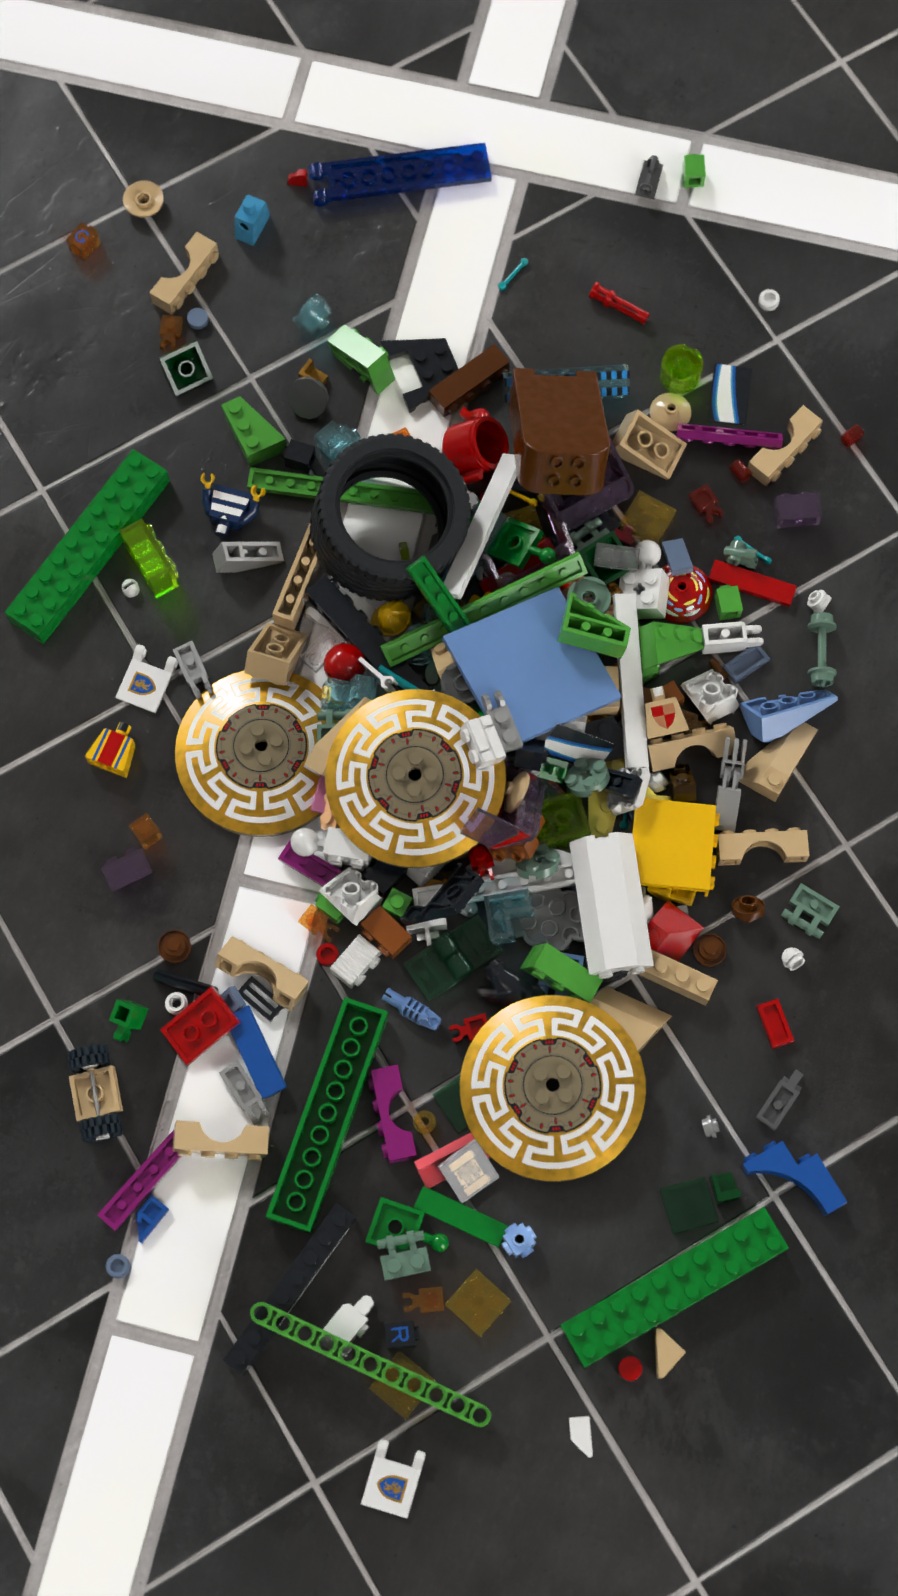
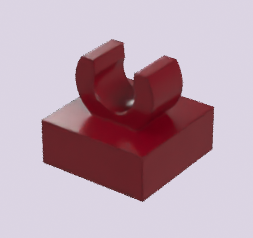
[614,524,635,551]

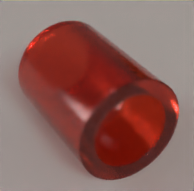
[840,424,864,447]
[729,459,752,483]

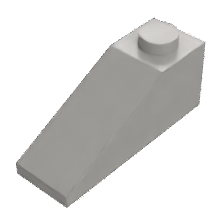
[212,542,284,573]

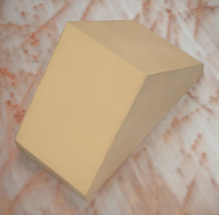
[654,1328,686,1379]

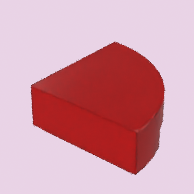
[287,169,308,187]

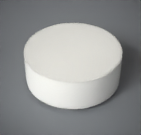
[758,289,780,311]

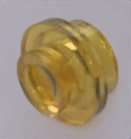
[413,1110,436,1134]

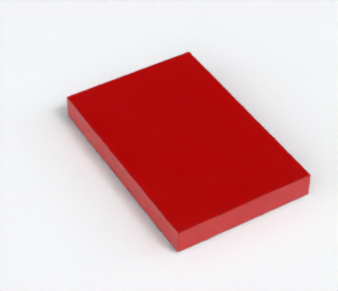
[160,986,241,1065]

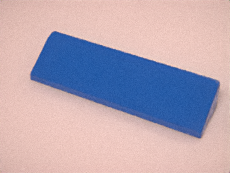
[230,1005,287,1099]

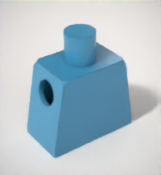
[234,195,270,246]

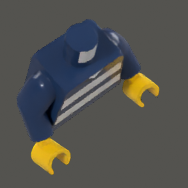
[201,473,266,538]

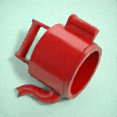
[442,407,509,484]

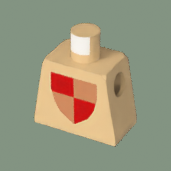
[644,686,689,739]

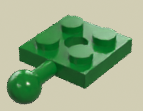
[487,517,557,570]
[365,1197,449,1253]

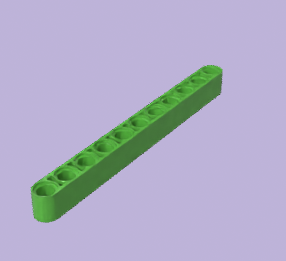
[250,1302,491,1427]

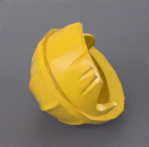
[371,600,412,636]

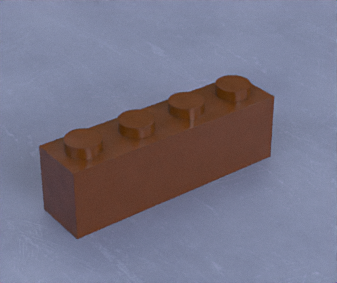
[429,344,510,418]

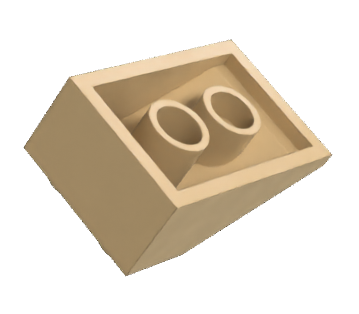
[609,409,687,480]
[244,622,308,686]

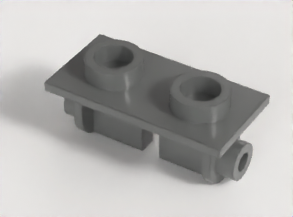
[635,155,664,199]

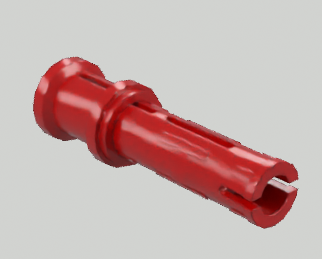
[588,281,650,325]

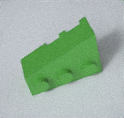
[327,324,396,395]
[221,396,287,467]
[557,592,631,659]
[638,622,704,671]
[520,943,603,1003]

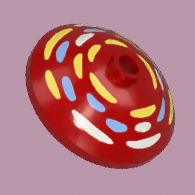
[662,565,713,624]

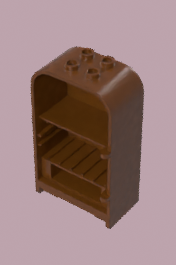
[508,368,610,495]

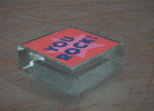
[539,779,567,801]

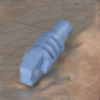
[382,988,442,1031]

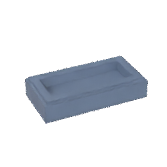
[662,538,693,576]
[722,646,770,685]

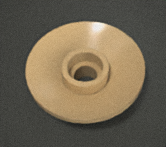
[123,181,164,217]
[649,393,691,432]
[504,771,530,813]

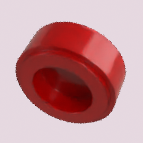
[316,943,339,967]
[618,1356,642,1381]

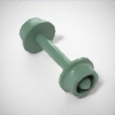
[807,612,837,687]

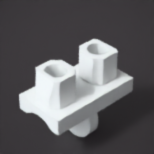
[406,918,447,946]

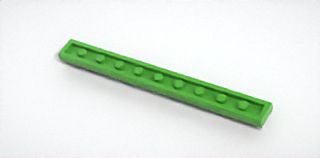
[247,467,434,515]
[380,552,588,667]

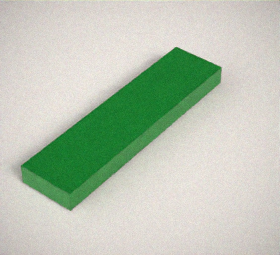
[405,556,471,633]
[414,1186,508,1248]

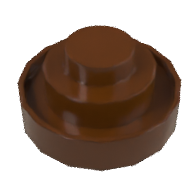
[731,895,765,923]
[158,930,192,964]
[693,933,727,967]

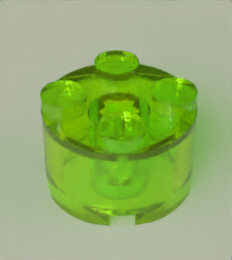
[659,344,704,394]

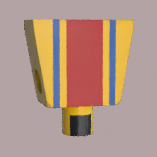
[85,722,135,778]

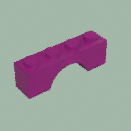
[368,1065,417,1164]

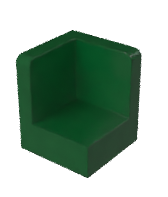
[709,1172,741,1205]

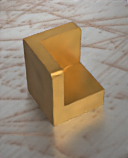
[298,358,329,385]

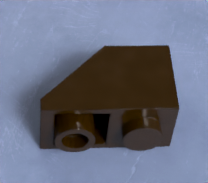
[667,763,697,803]

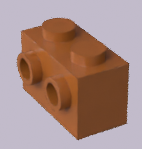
[360,905,412,960]

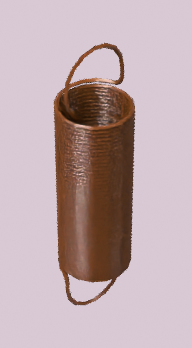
[707,654,731,684]

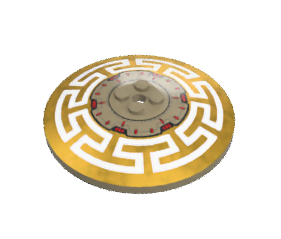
[175,671,340,837]
[325,689,506,868]
[460,995,646,1182]

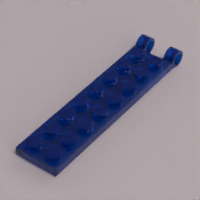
[308,142,492,206]

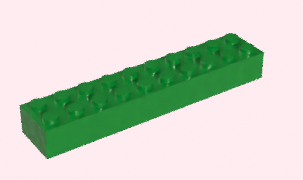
[4,449,170,644]
[266,997,389,1235]
[559,1207,789,1369]

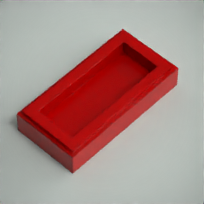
[756,999,794,1049]

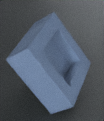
[221,985,246,1012]

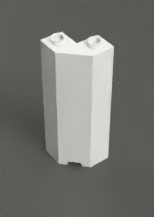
[569,832,654,979]

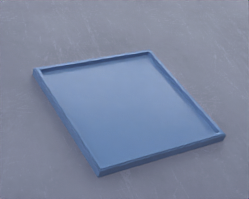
[442,587,622,743]

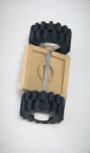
[67,1044,124,1143]

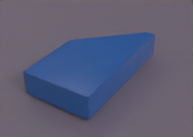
[136,1195,170,1244]

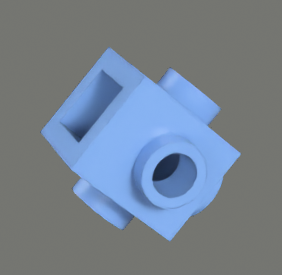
[502,1223,536,1259]

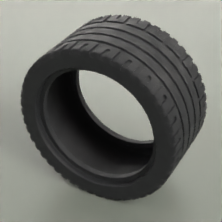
[310,433,471,602]

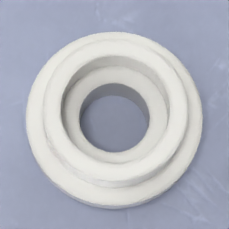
[165,992,188,1015]

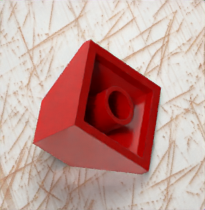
[647,900,704,962]

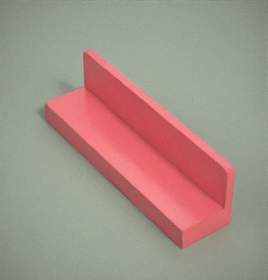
[414,1133,489,1189]

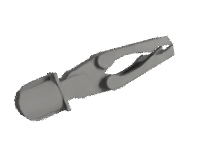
[714,737,748,833]

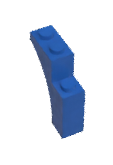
[740,1140,847,1217]

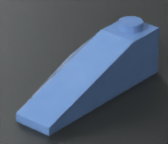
[739,689,838,742]

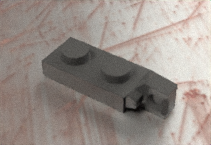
[755,1070,804,1131]

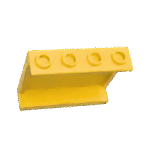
[632,798,720,897]

